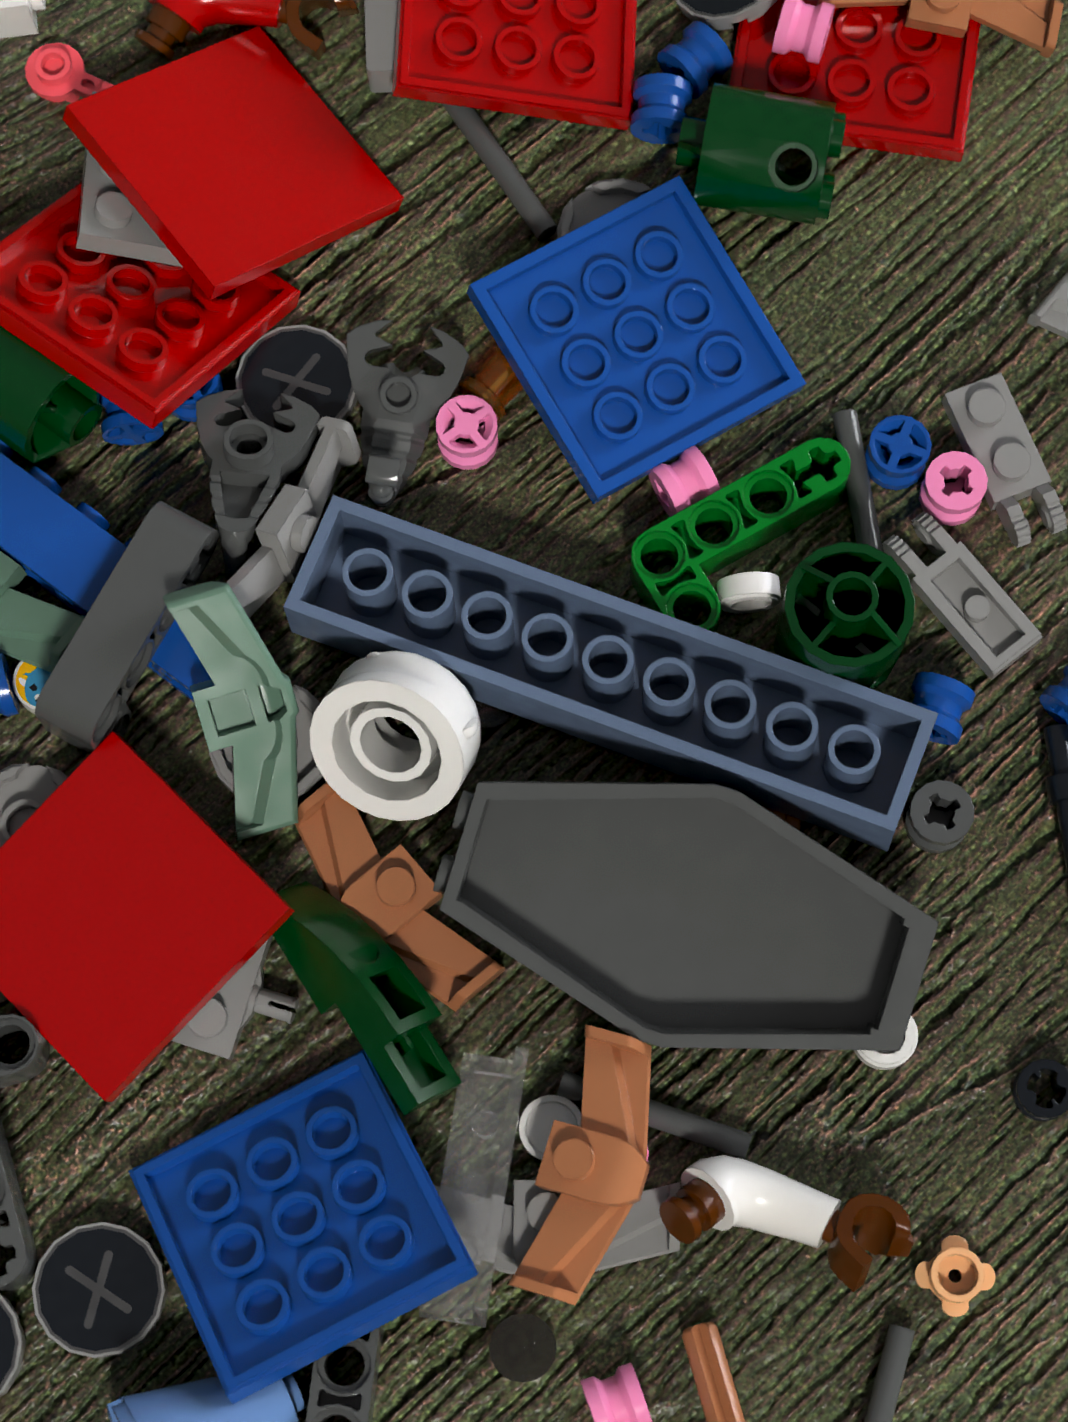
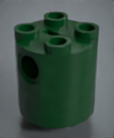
[676,83,846,225]
[0,326,102,463]
[774,542,915,690]

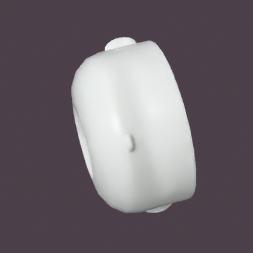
[309,651,481,821]

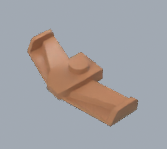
[817,0,1064,58]
[295,782,505,1012]
[507,1025,652,1305]

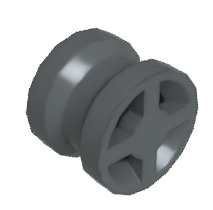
[904,780,975,854]

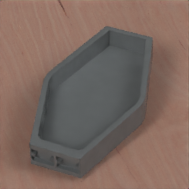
[433,781,939,1051]

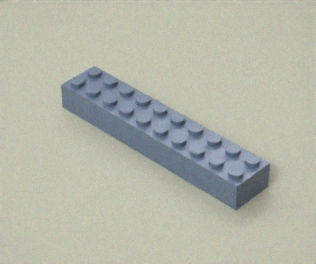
[283,495,938,852]

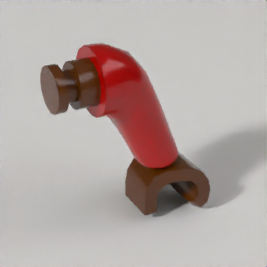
[134,0,359,61]

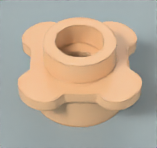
[914,1235,995,1317]

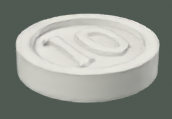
[519,1095,581,1161]

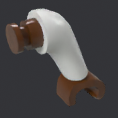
[659,1155,914,1292]

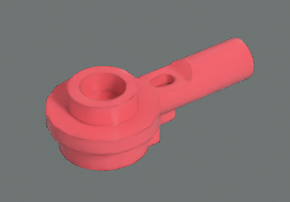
[25,42,114,103]

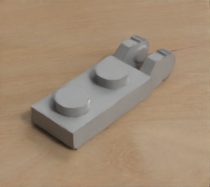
[942,372,1068,548]
[882,511,1043,680]

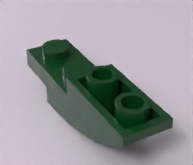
[273,881,462,1116]

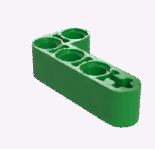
[630,437,851,633]

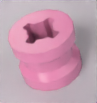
[772,0,835,65]
[436,395,498,470]
[648,445,720,517]
[919,451,988,526]
[580,1362,652,1422]

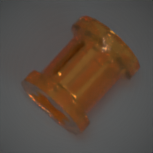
[459,345,523,423]

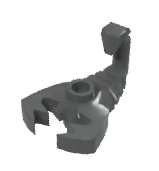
[346,320,470,508]
[196,389,320,581]

